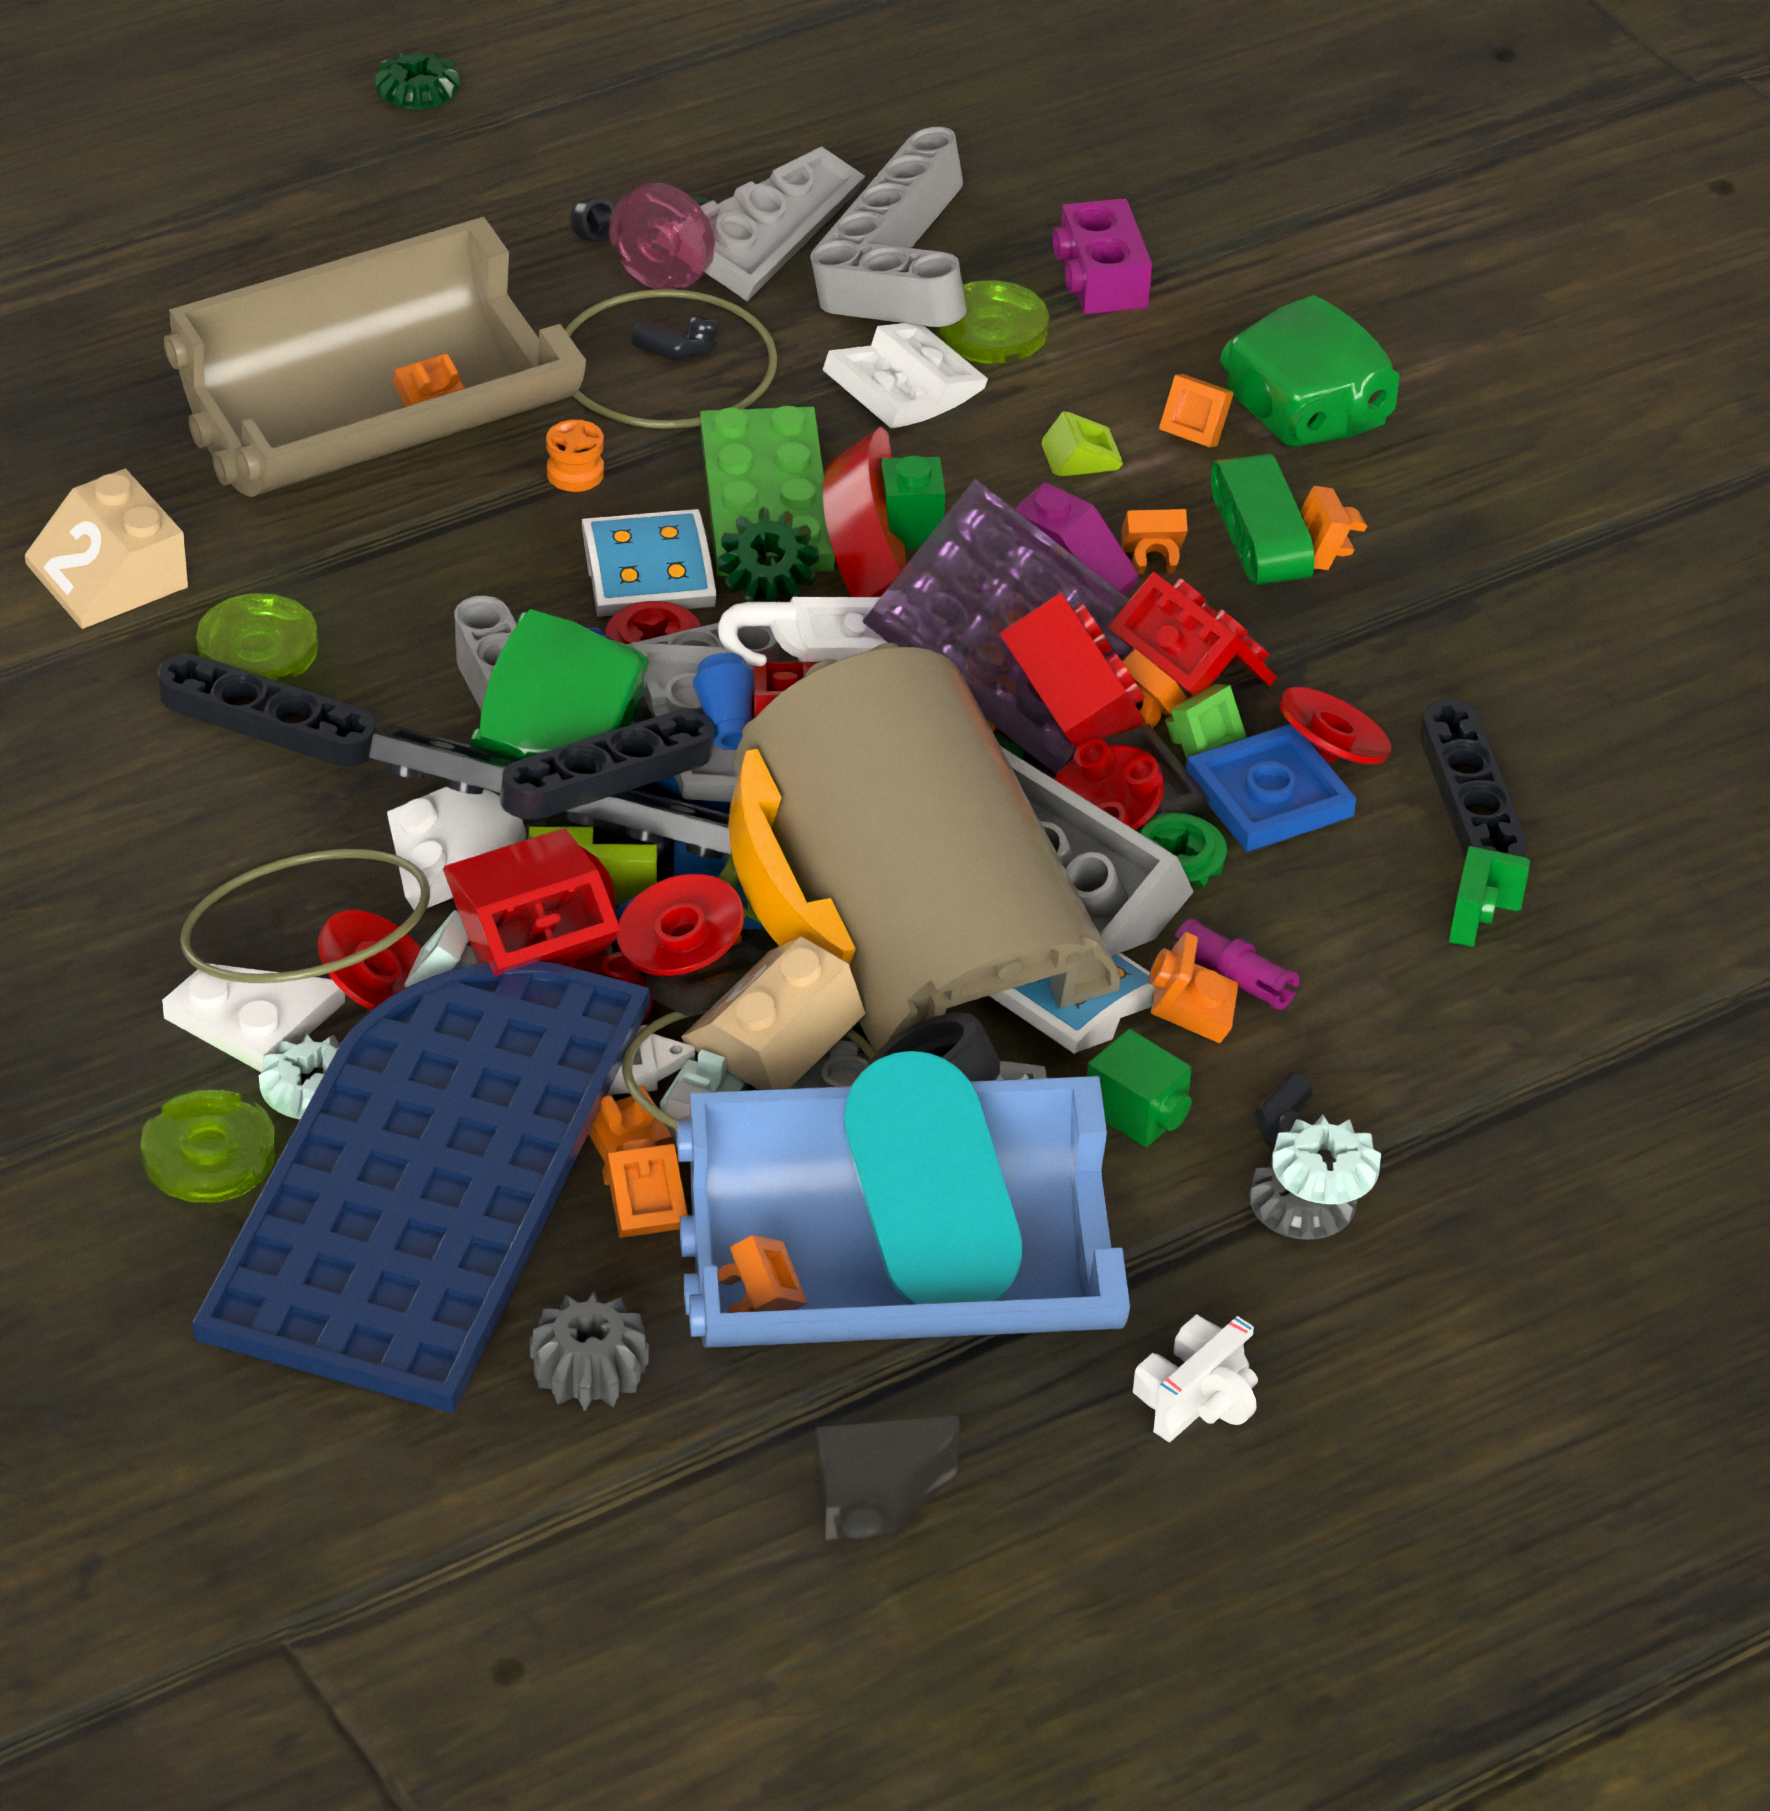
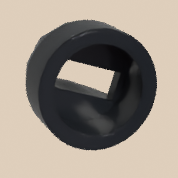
[570,197,619,242]

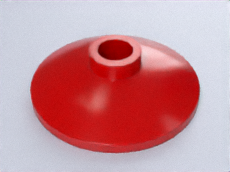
[1279,687,1392,764]
[617,874,744,976]
[318,910,421,1011]

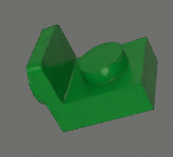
[1449,846,1530,947]

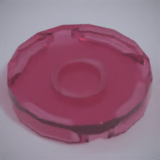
[609,182,715,290]

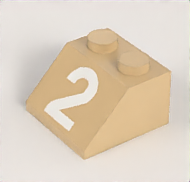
[25,468,188,629]
[681,936,866,1090]

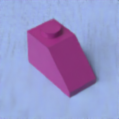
[1008,482,1139,613]

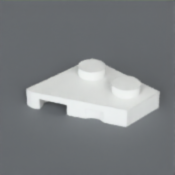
[162,963,345,1072]

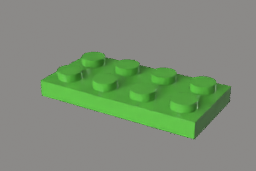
[700,406,835,576]

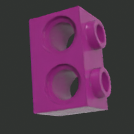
[1052,198,1152,314]

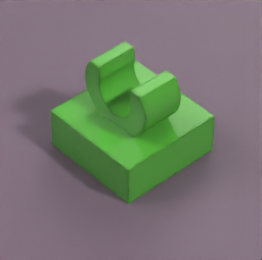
[1165,684,1247,759]

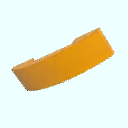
[729,749,856,966]

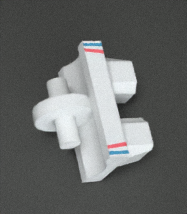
[1133,1314,1258,1443]

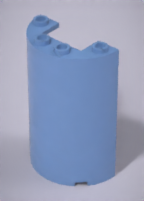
[677,1076,1130,1348]

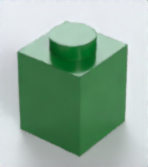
[881,456,946,550]
[1087,1028,1192,1148]

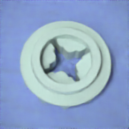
[259,1033,339,1119]
[1272,1114,1381,1204]

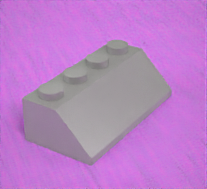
[1000,746,1194,956]

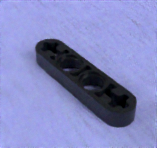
[158,654,376,767]
[1420,699,1527,859]
[500,710,715,820]

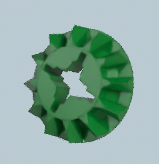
[1137,813,1227,888]

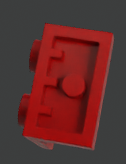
[1107,571,1277,696]

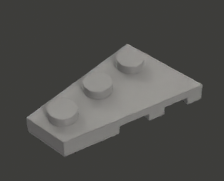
[631,642,754,802]

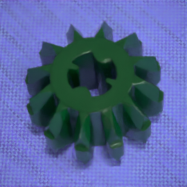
[718,506,819,602]

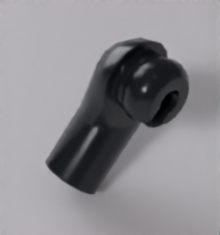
[632,315,718,360]
[1254,1072,1312,1150]

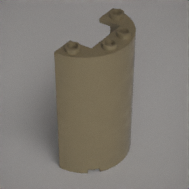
[164,217,586,497]
[733,643,1120,1052]

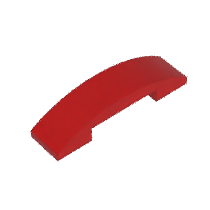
[823,427,910,597]

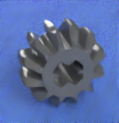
[530,1291,649,1411]

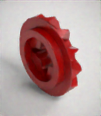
[606,601,701,644]

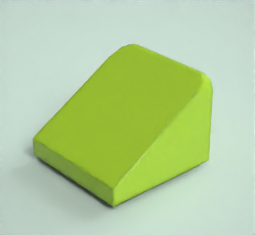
[1042,411,1123,476]

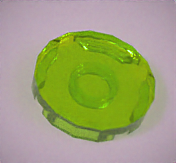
[937,280,1049,364]
[196,593,318,681]
[141,1090,276,1202]

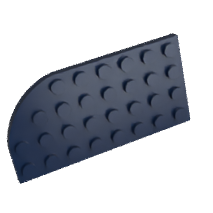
[192,961,650,1414]

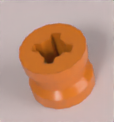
[546,419,604,492]

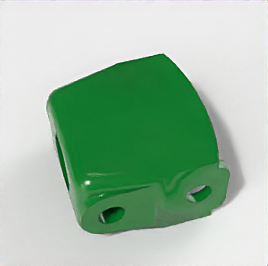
[1220,295,1400,447]
[470,609,649,774]

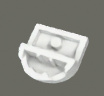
[387,787,529,910]

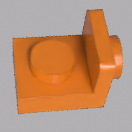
[1148,932,1238,1044]
[602,1139,688,1238]

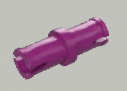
[1172,919,1299,1010]

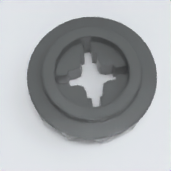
[1249,1155,1357,1240]

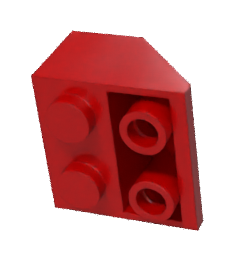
[999,593,1145,747]
[443,828,621,977]

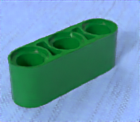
[1210,453,1314,585]

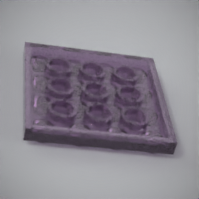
[862,479,1133,774]

